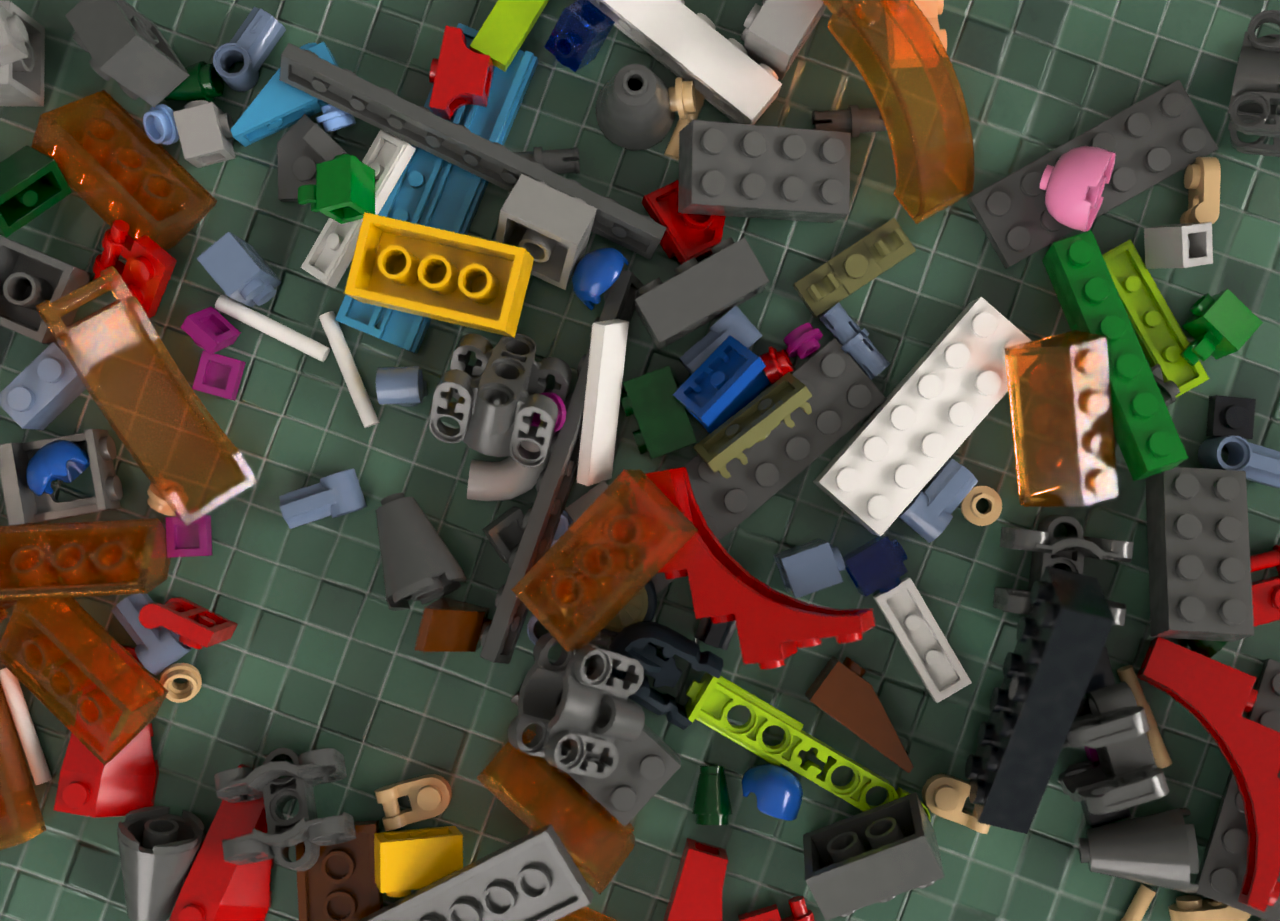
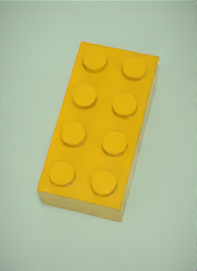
[344,212,534,338]

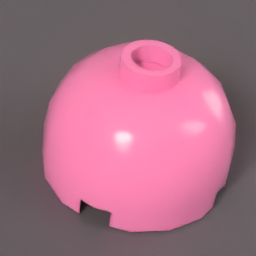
[1039,146,1116,232]

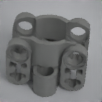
[1228,10,1280,157]
[429,333,572,467]
[993,515,1134,626]
[507,633,645,779]
[1057,682,1169,814]
[214,748,356,871]

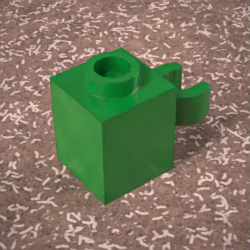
[298,154,375,224]
[1180,289,1263,366]

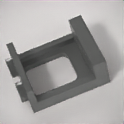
[0,429,123,526]

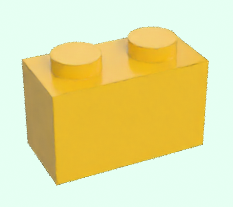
[374,826,463,897]

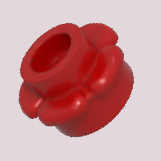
[759,346,794,384]

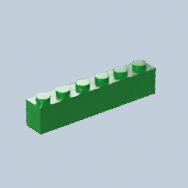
[1042,230,1188,481]

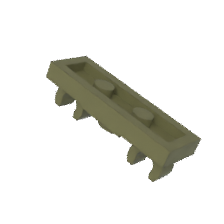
[793,218,916,318]
[693,372,812,479]

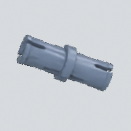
[819,302,890,380]

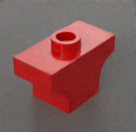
[429,26,494,120]

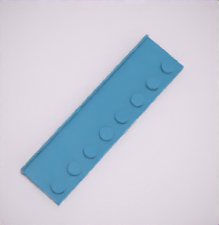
[335,23,538,354]

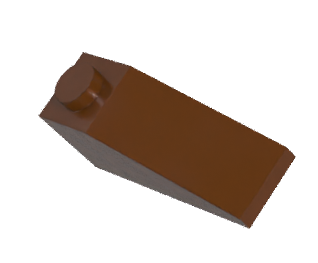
[414,597,492,652]
[805,656,914,773]

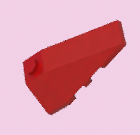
[53,642,159,818]
[169,764,274,921]

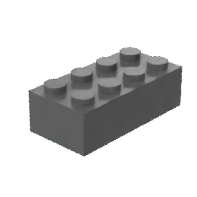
[678,120,851,223]
[1146,467,1254,642]

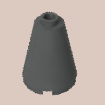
[596,64,675,151]
[376,493,467,611]
[117,806,204,921]
[1078,808,1199,893]

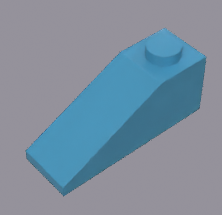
[230,42,339,147]

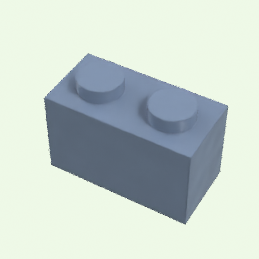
[196,232,282,307]
[0,342,100,430]
[773,539,845,599]

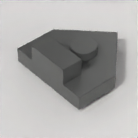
[277,114,347,202]

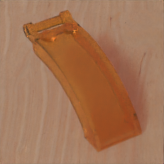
[822,0,974,225]
[35,266,257,526]

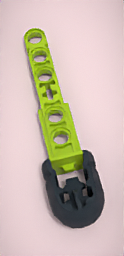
[609,622,931,822]

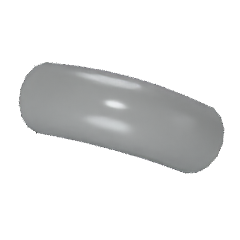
[467,432,556,502]

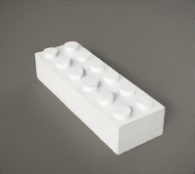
[813,297,1043,536]

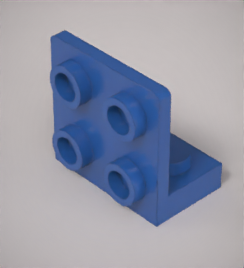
[673,335,769,434]

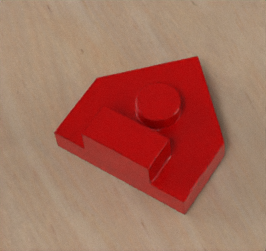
[641,180,726,264]

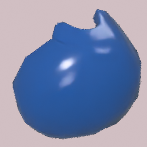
[572,248,629,310]
[26,440,90,496]
[741,764,803,821]

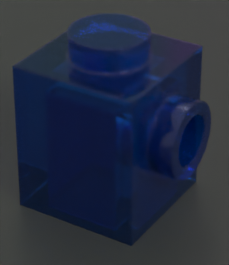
[544,0,615,73]
[842,535,908,596]

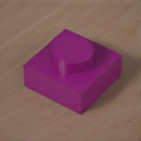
[180,306,241,355]
[192,350,246,401]
[165,515,212,558]

